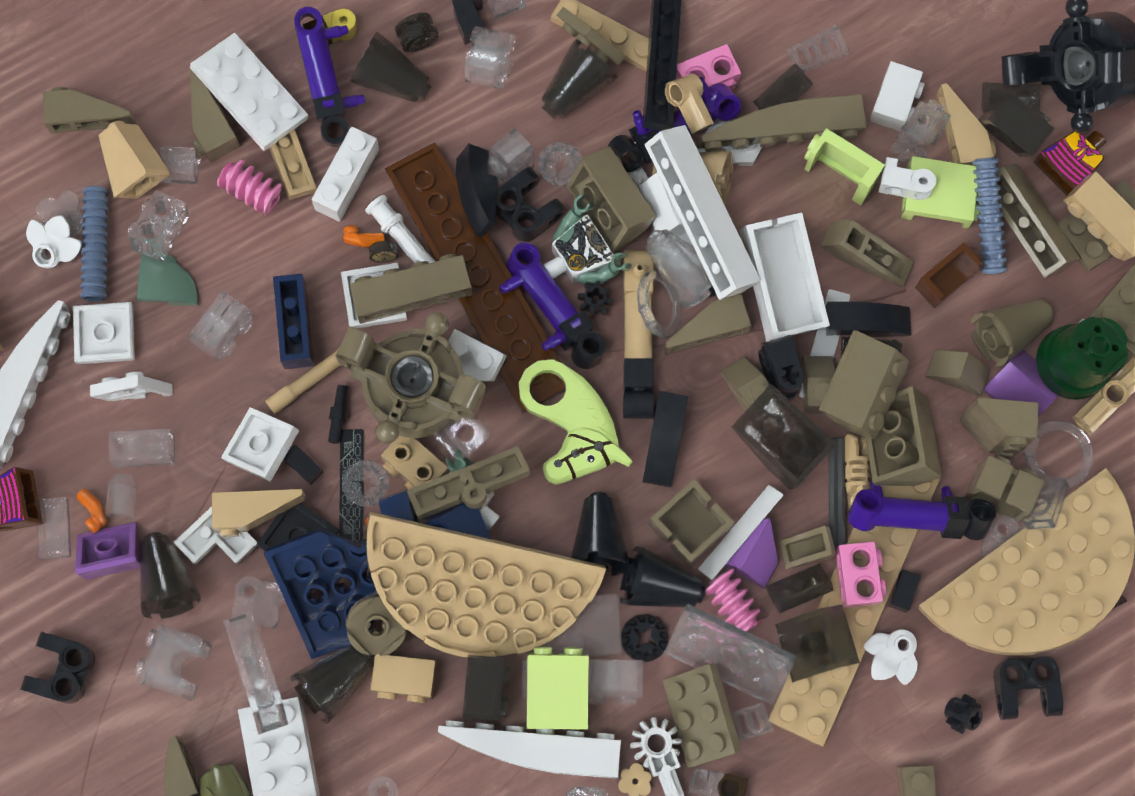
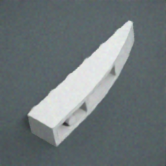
[0,300,71,469]
[438,721,621,779]

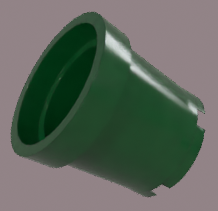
[1036,317,1128,400]

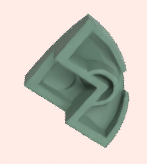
[136,248,198,306]

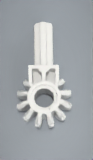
[630,717,685,796]

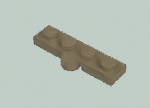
[407,446,530,521]

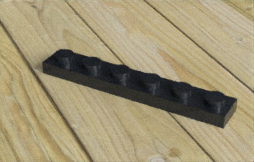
[642,0,681,131]

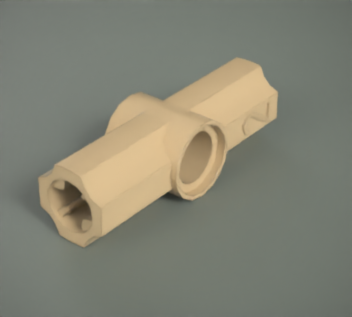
[1072,357,1135,435]

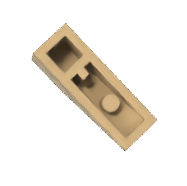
[936,83,996,166]
[212,489,306,537]

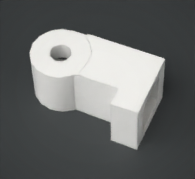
[878,157,936,200]

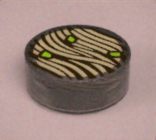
[369,241,398,263]

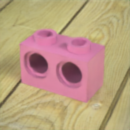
[676,44,741,90]
[835,542,886,609]

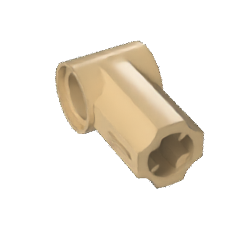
[665,74,714,135]

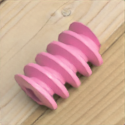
[217,160,282,217]
[705,568,766,636]

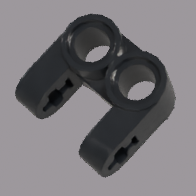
[495,167,567,242]
[758,335,804,403]
[20,632,95,704]
[993,657,1063,720]

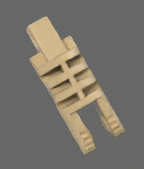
[845,434,872,510]

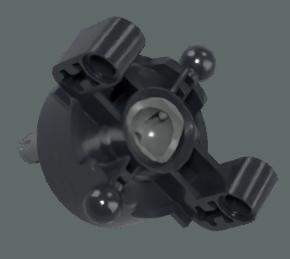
[1001,0,1135,134]

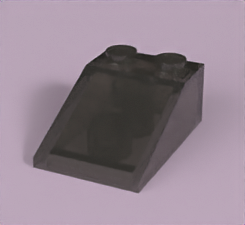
[731,384,836,490]

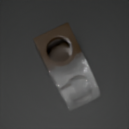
[688,768,748,796]

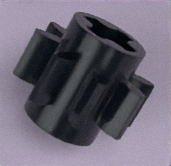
[577,281,613,318]
[944,694,983,734]

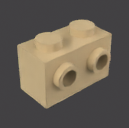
[381,436,449,490]

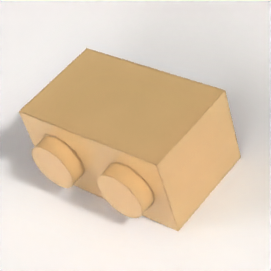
[370,654,437,704]

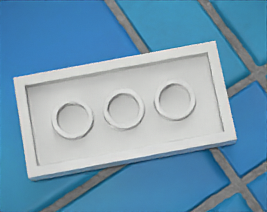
[190,33,308,151]

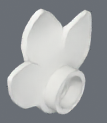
[26,215,82,269]
[863,629,918,685]

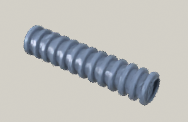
[972,157,1008,274]
[80,186,109,302]

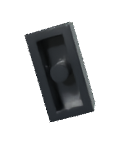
[284,445,323,485]
[888,570,921,613]

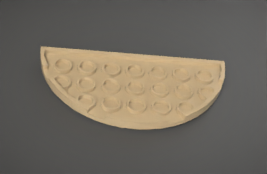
[918,468,1135,656]
[366,512,606,659]

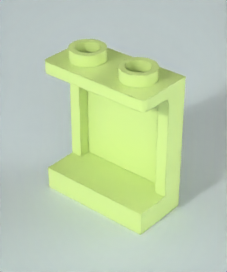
[804,128,885,206]
[900,156,979,229]
[527,647,589,729]

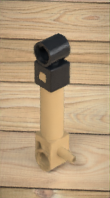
[623,250,654,419]

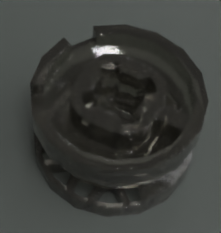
[394,12,439,52]

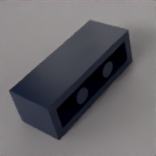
[273,273,314,369]

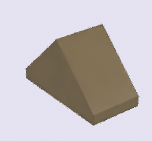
[926,350,990,397]
[779,525,836,569]

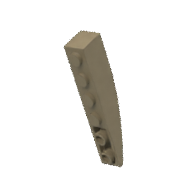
[695,94,867,152]

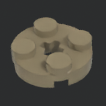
[345,593,406,656]

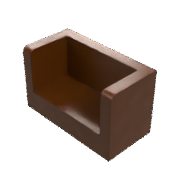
[915,242,983,308]

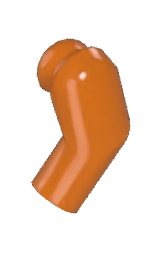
[342,225,384,248]
[76,489,107,533]

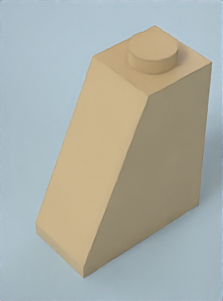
[98,121,170,199]

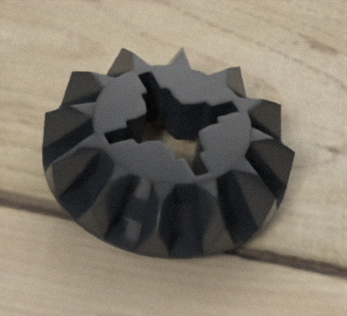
[621,614,669,662]

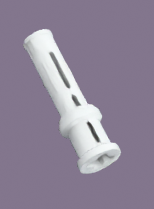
[365,195,436,263]

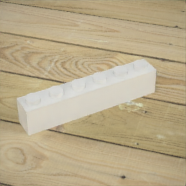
[644,125,761,300]

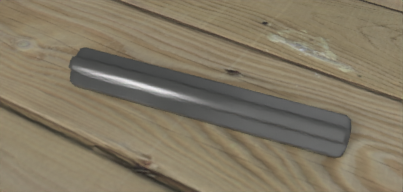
[828,437,846,549]

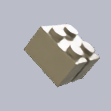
[964,455,1044,522]
[648,479,735,567]

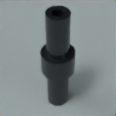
[328,385,349,444]

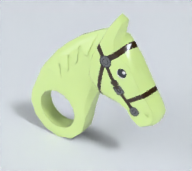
[519,360,633,485]

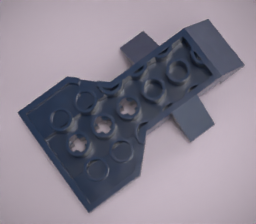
[264,489,493,659]

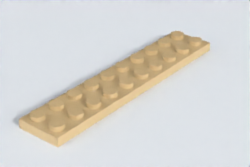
[767,478,940,747]

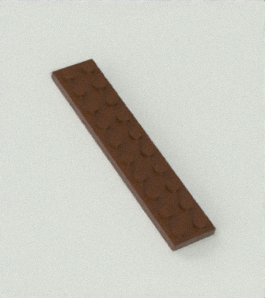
[385,142,566,413]

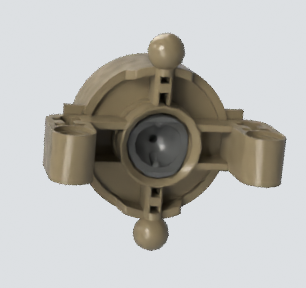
[336,312,486,444]

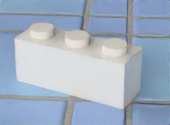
[311,126,379,222]

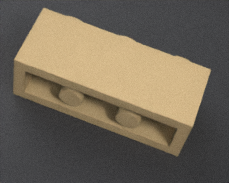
[1063,172,1135,261]

